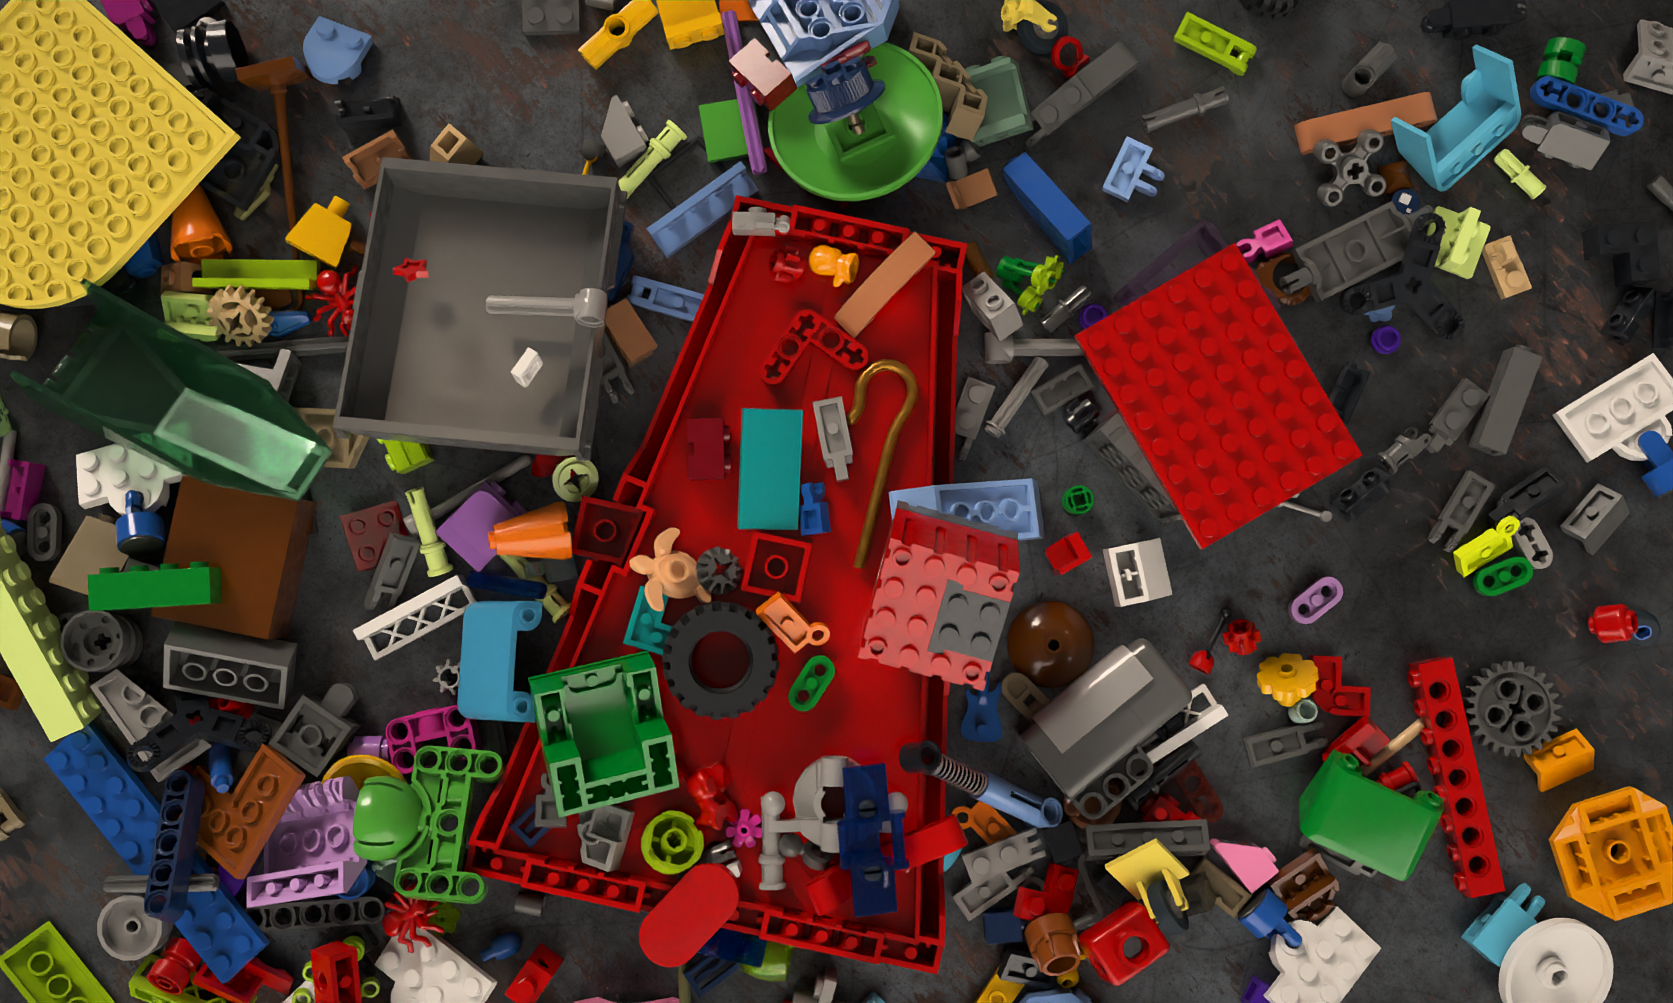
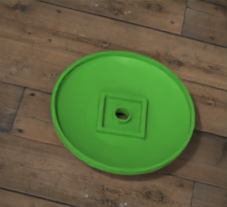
[768,42,943,201]

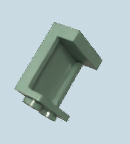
[965,56,1033,147]

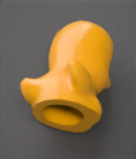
[809,245,859,287]

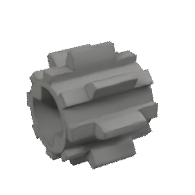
[433,658,460,695]

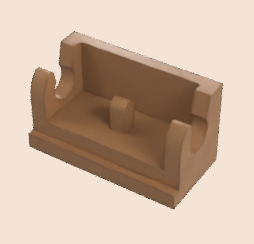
[342,129,413,190]
[604,298,658,369]

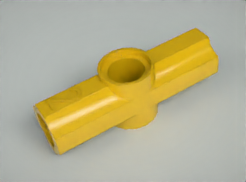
[578,0,659,70]

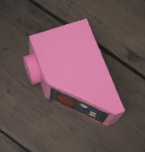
[1209,838,1279,893]

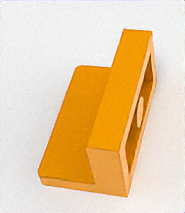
[1524,728,1595,792]

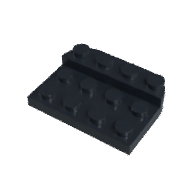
[192,89,282,212]

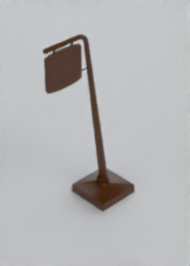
[235,56,313,311]

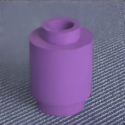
[347,736,391,762]

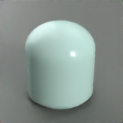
[1288,699,1318,724]

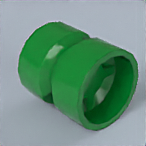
[1536,37,1586,89]

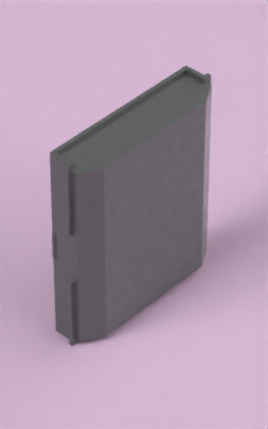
[333,157,627,461]

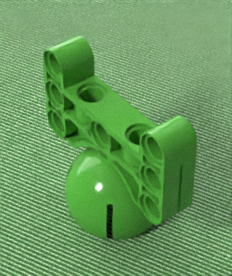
[353,746,505,904]

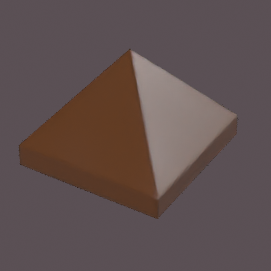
[1377,160,1413,195]

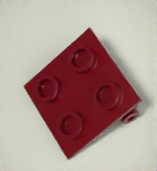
[339,500,408,572]

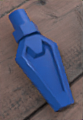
[268,310,312,338]

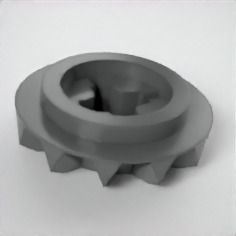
[696,546,743,595]

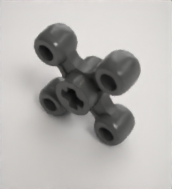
[1313,129,1387,207]

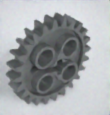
[1462,661,1562,757]

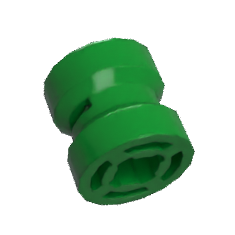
[1061,485,1094,515]

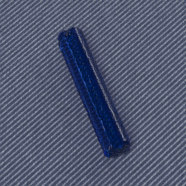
[466,570,548,599]

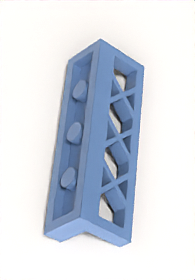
[646,161,759,259]

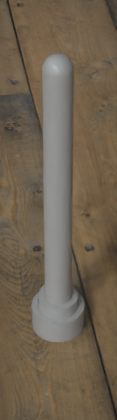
[403,455,531,538]

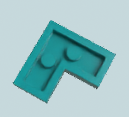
[623,586,673,655]

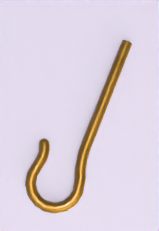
[846,359,919,569]

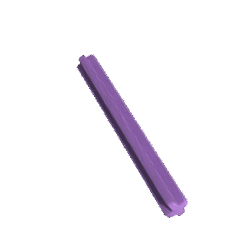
[721,10,767,175]

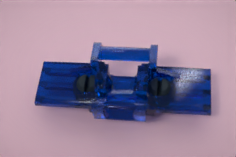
[837,763,910,917]

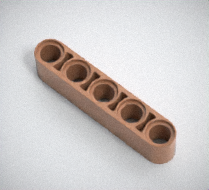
[1294,92,1438,155]

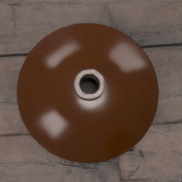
[1007,601,1094,688]

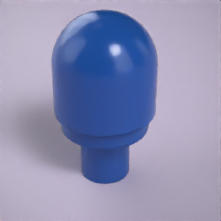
[479,932,521,962]

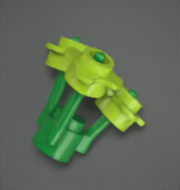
[996,255,1065,316]

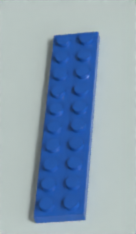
[44,721,270,984]

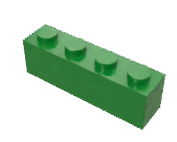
[88,561,222,611]

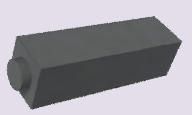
[1468,345,1542,456]

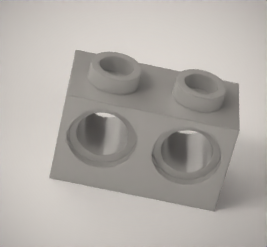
[962,272,1023,341]

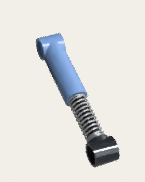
[899,740,1063,829]

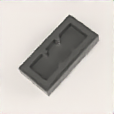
[1030,363,1095,417]

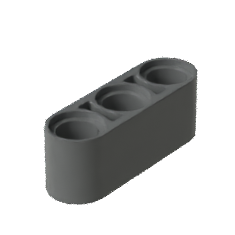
[1062,40,1140,113]

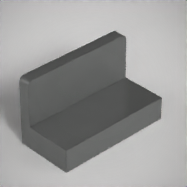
[1560,483,1629,555]

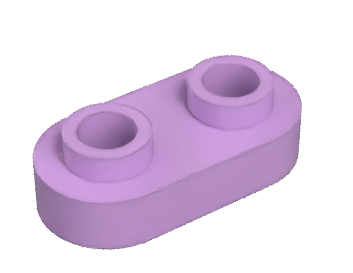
[1288,577,1343,624]

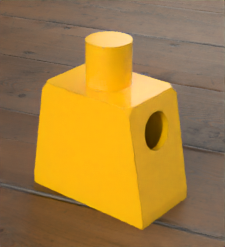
[285,196,352,270]

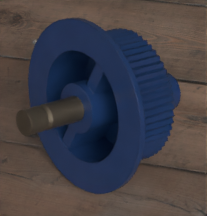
[805,57,886,135]

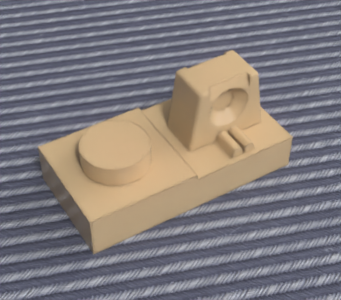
[1482,235,1532,300]

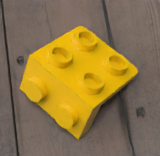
[656,0,725,50]

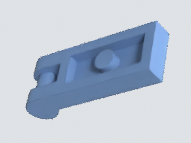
[627,275,704,322]

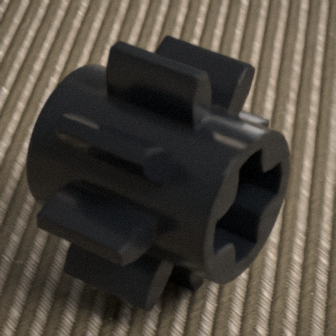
[1063,398,1100,434]

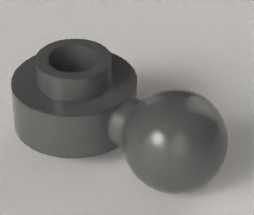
[779,833,834,870]

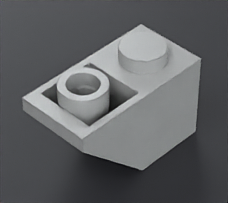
[601,95,649,168]

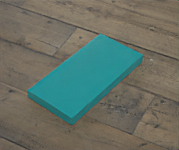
[737,408,803,530]

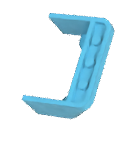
[1391,44,1521,192]

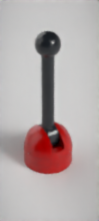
[1188,607,1232,675]

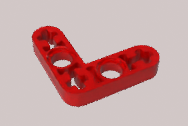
[759,309,869,386]

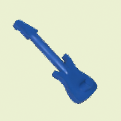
[960,672,1002,742]

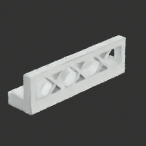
[353,575,477,660]
[1130,683,1228,775]

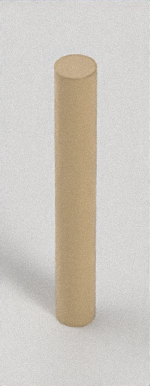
[1361,717,1425,777]

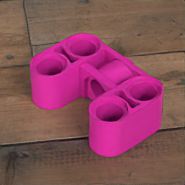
[386,704,482,774]

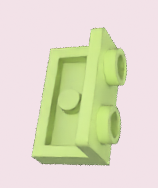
[159,290,221,342]

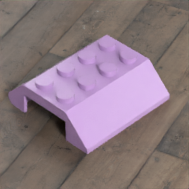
[247,776,367,908]

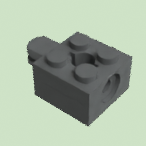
[269,683,361,778]

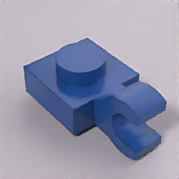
[799,482,831,536]

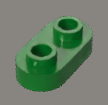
[1473,557,1533,596]
[788,655,835,711]

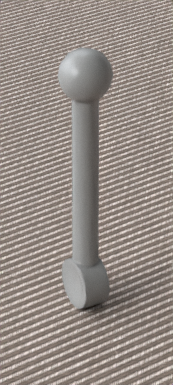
[1277,501,1332,522]

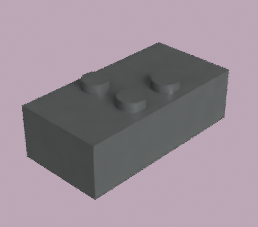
[163,621,297,710]

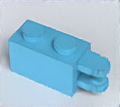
[1461,883,1545,967]

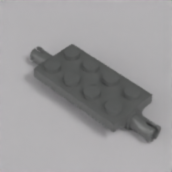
[1280,201,1436,303]

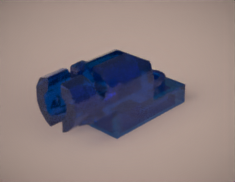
[697,928,767,968]

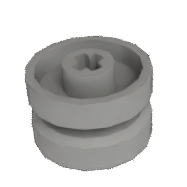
[97,893,177,961]

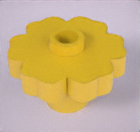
[1257,653,1319,707]

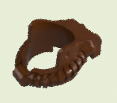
[1252,252,1311,306]

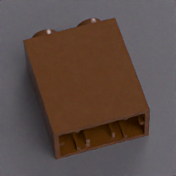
[151,464,317,639]

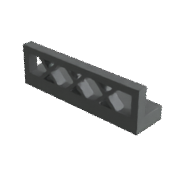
[1085,819,1210,861]

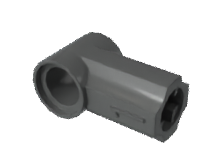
[1342,41,1398,98]

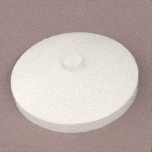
[1498,918,1614,1003]

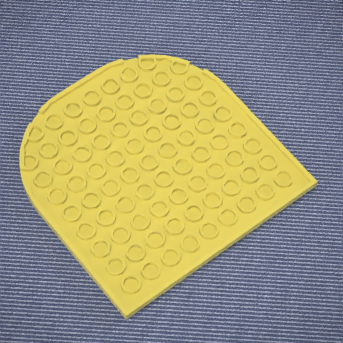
[0,0,241,309]

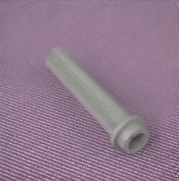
[984,356,1048,439]

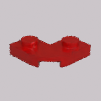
[1309,655,1371,717]
[1013,863,1079,921]

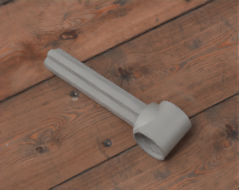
[486,288,607,328]
[984,332,1085,364]

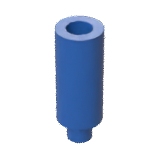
[208,742,234,793]

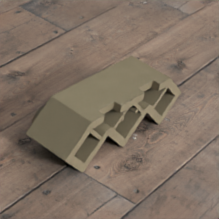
[906,32,988,141]

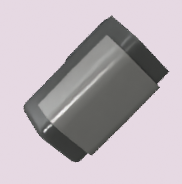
[1017,638,1192,819]

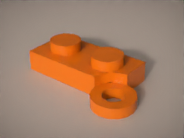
[756,591,830,653]
[951,800,1018,844]

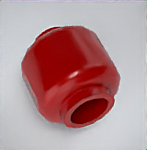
[1588,604,1638,643]

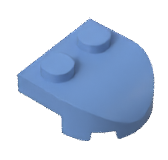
[303,16,373,84]

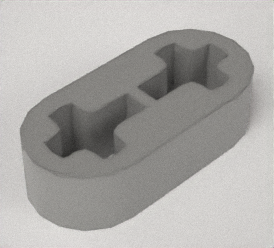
[1508,517,1553,569]

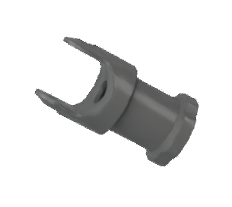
[1376,427,1431,475]

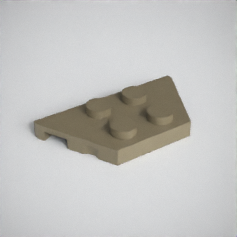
[278,407,370,469]

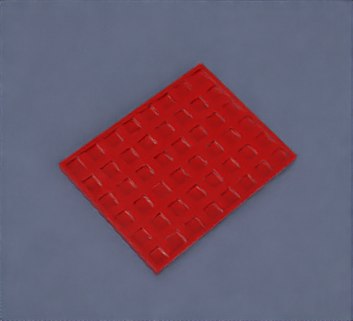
[1074,243,1363,550]

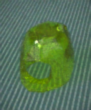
[738,934,795,982]

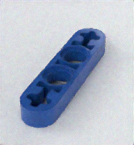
[1530,76,1644,136]

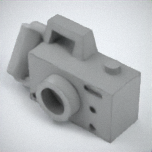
[732,207,791,236]

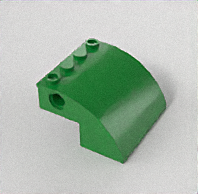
[528,650,679,818]

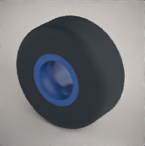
[1627,611,1661,646]

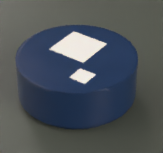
[1388,189,1420,215]

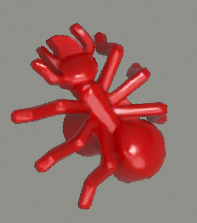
[305,265,359,337]
[382,878,444,953]

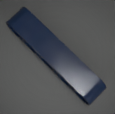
[144,770,205,923]

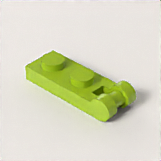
[1172,12,1257,76]

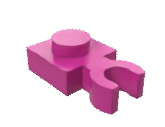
[1237,219,1293,263]

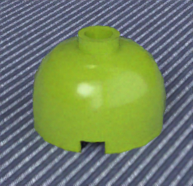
[641,810,704,874]

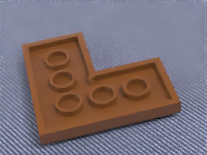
[178,744,306,880]

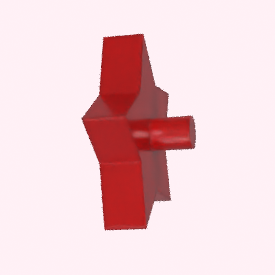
[393,257,429,283]

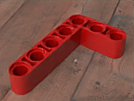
[804,814,969,916]

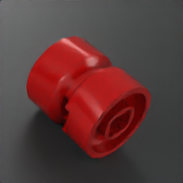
[146,937,203,995]

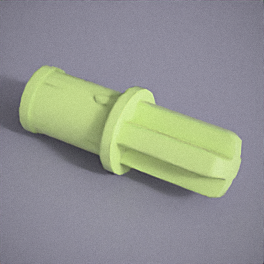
[1493,149,1547,199]

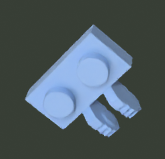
[1101,136,1165,202]

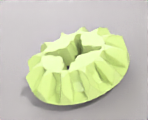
[551,457,599,502]

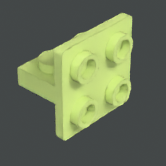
[1425,206,1491,279]

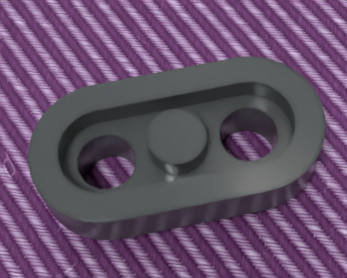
[27,503,62,561]

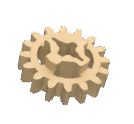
[206,285,274,347]

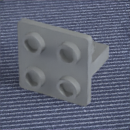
[792,966,846,1003]

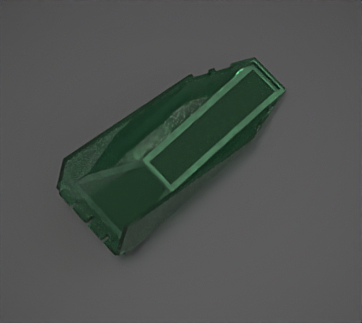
[10,278,333,502]

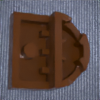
[1266,847,1339,921]

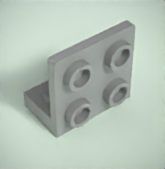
[1623,19,1673,95]

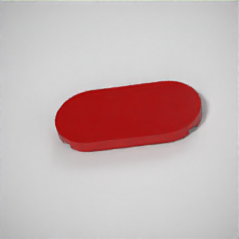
[639,863,740,967]

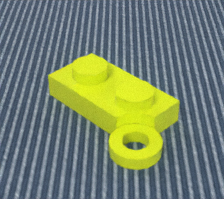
[1453,516,1520,577]

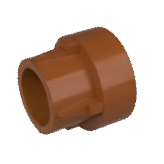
[1024,913,1082,976]

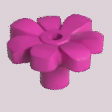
[725,809,762,848]

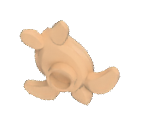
[629,528,718,612]

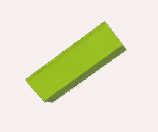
[0,921,115,1003]

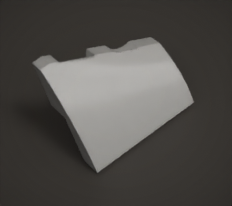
[577,804,635,872]

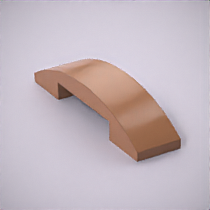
[833,231,937,339]

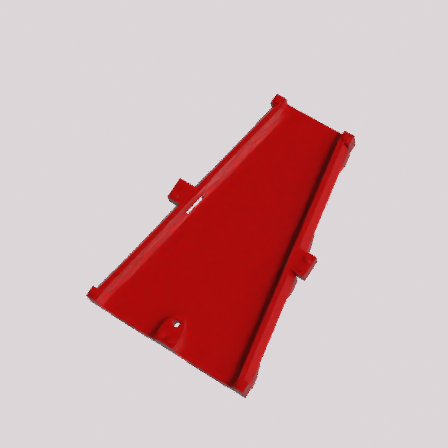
[464,195,967,975]

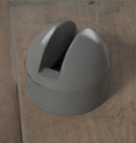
[959,139,982,162]

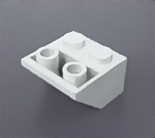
[1103,538,1173,607]

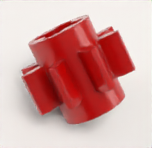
[769,244,805,283]
[1222,619,1261,655]

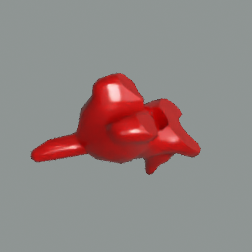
[676,760,738,830]

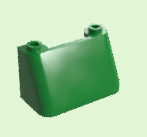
[1299,749,1444,881]

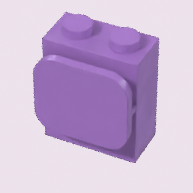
[435,479,528,572]

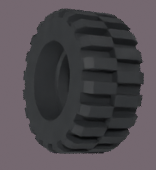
[662,601,779,720]

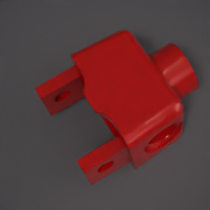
[1078,899,1170,986]

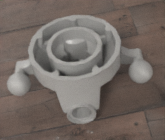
[761,755,908,853]

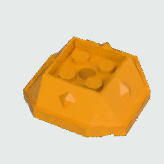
[1548,786,1673,921]

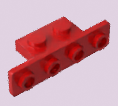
[184,937,294,1003]

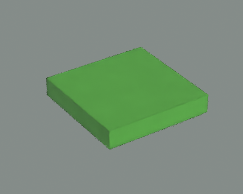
[699,99,765,164]

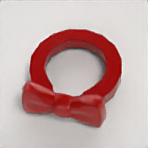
[1051,36,1090,79]

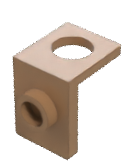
[946,168,998,210]
[161,261,213,295]

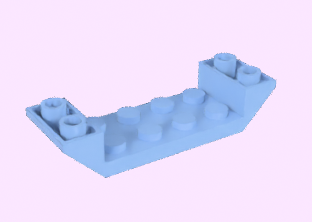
[889,478,1045,541]

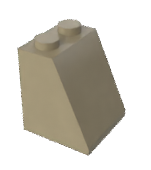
[49,513,146,595]

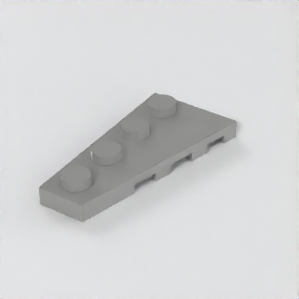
[90,669,212,783]

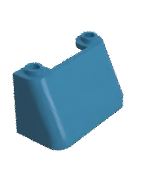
[457,601,543,723]

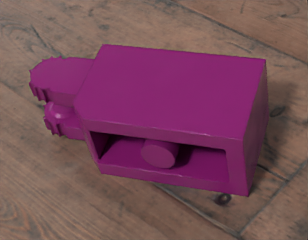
[100,0,157,48]

